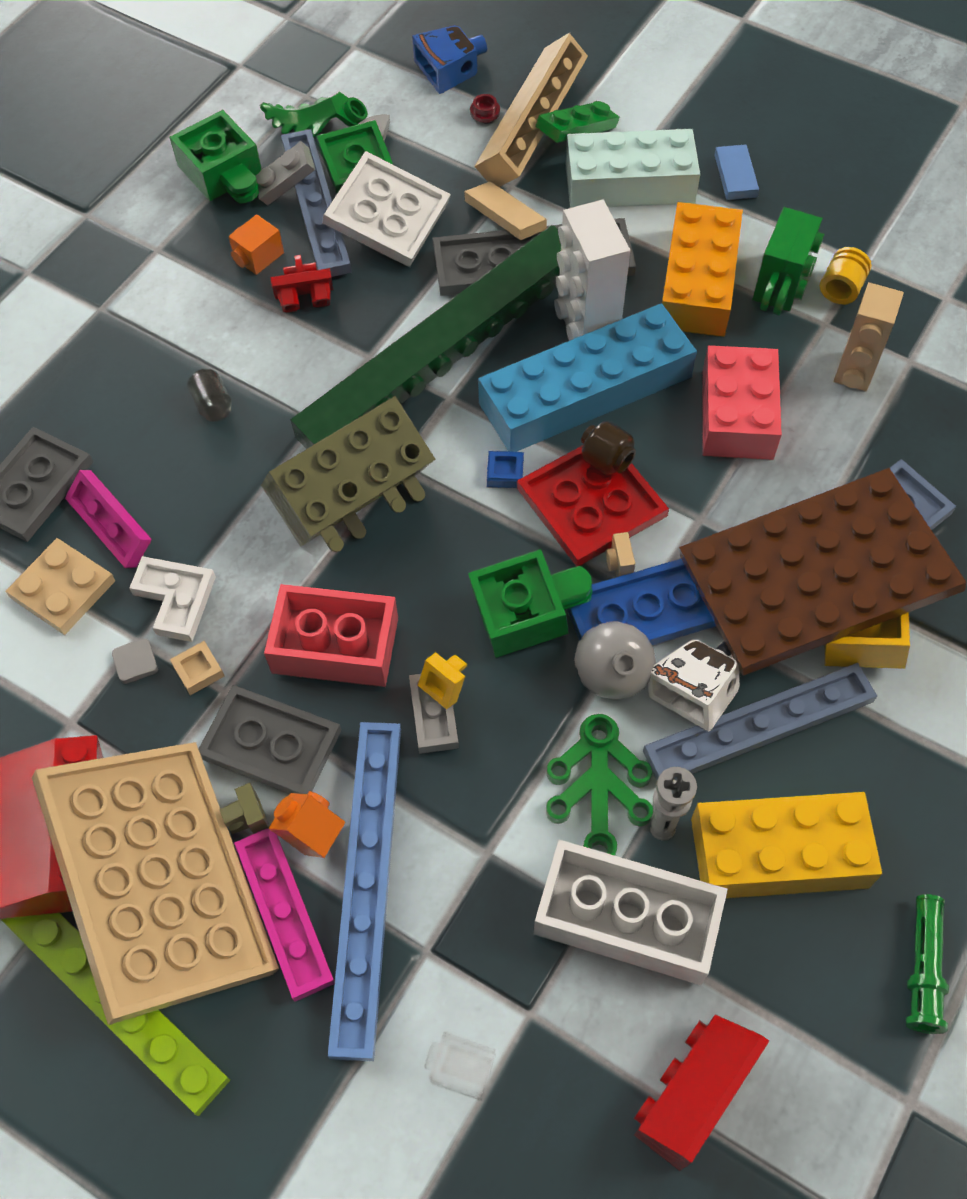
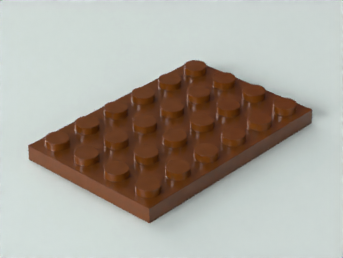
[679,468,967,676]

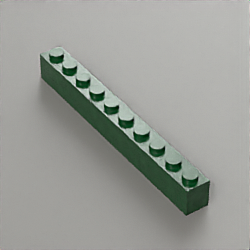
[290,225,561,449]

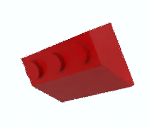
[634,1014,769,1171]

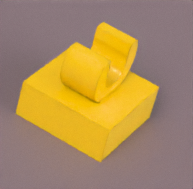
[417,652,467,709]

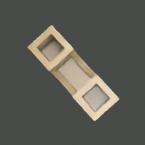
[833,282,904,392]

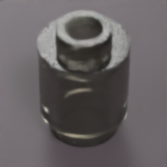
[187,369,232,421]

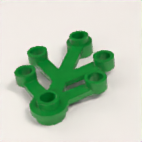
[546,714,653,856]

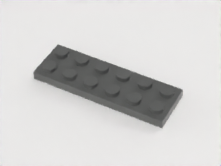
[433,218,636,296]

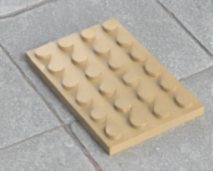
[32,742,279,1025]

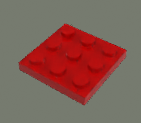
[517,445,669,566]

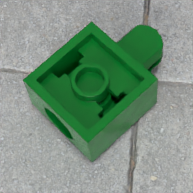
[169,110,262,203]
[752,207,825,316]
[468,549,593,658]

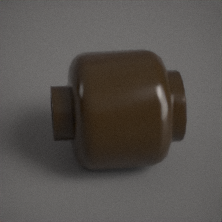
[581,421,636,475]

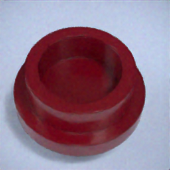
[470,94,500,123]

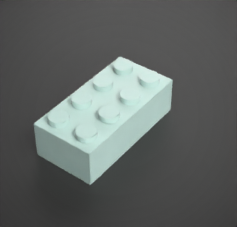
[566,129,700,208]

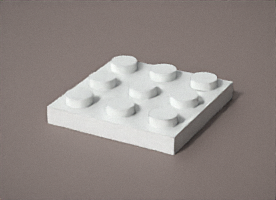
[322,151,451,267]

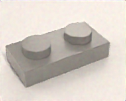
[256,141,315,205]
[409,674,459,754]

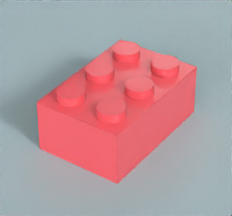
[702,345,782,460]
[264,584,398,687]

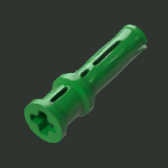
[906,894,949,1034]

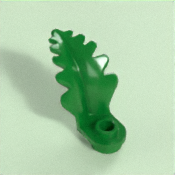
[260,92,368,137]

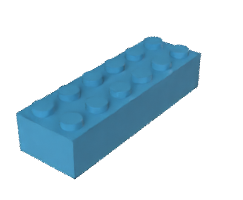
[478,303,697,452]

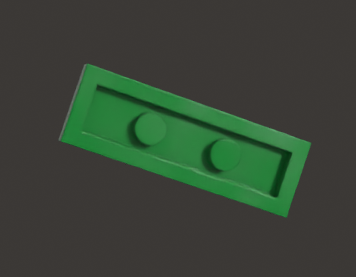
[535,101,620,143]

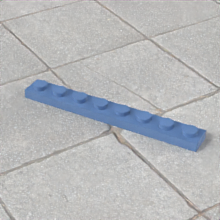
[328,722,401,1061]

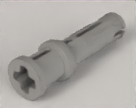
[650,767,697,840]

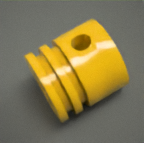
[819,247,872,305]

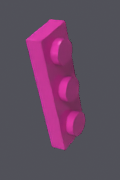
[65,470,152,568]

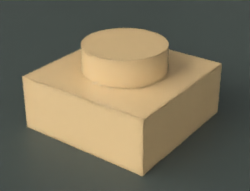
[606,532,635,577]
[170,641,225,695]

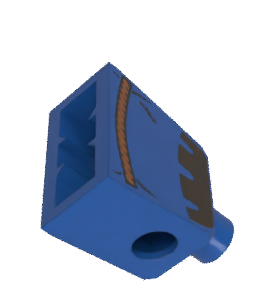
[412,25,487,94]

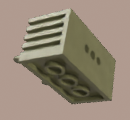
[261,396,436,552]

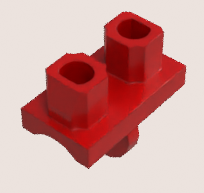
[270,255,334,312]

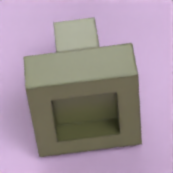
[220,783,269,834]

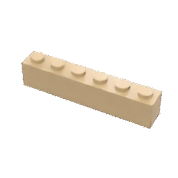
[474,33,588,187]

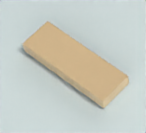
[464,181,547,240]

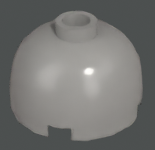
[574,621,656,700]

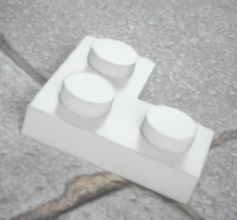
[130,556,216,642]

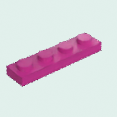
[234,828,335,1002]

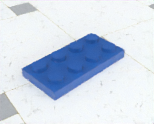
[567,559,716,645]

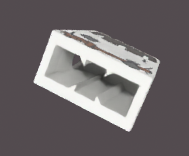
[648,640,740,732]

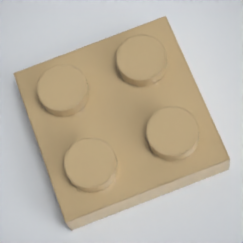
[5,538,115,635]

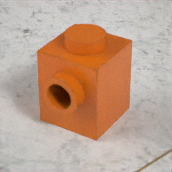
[228,214,284,275]
[268,791,346,858]

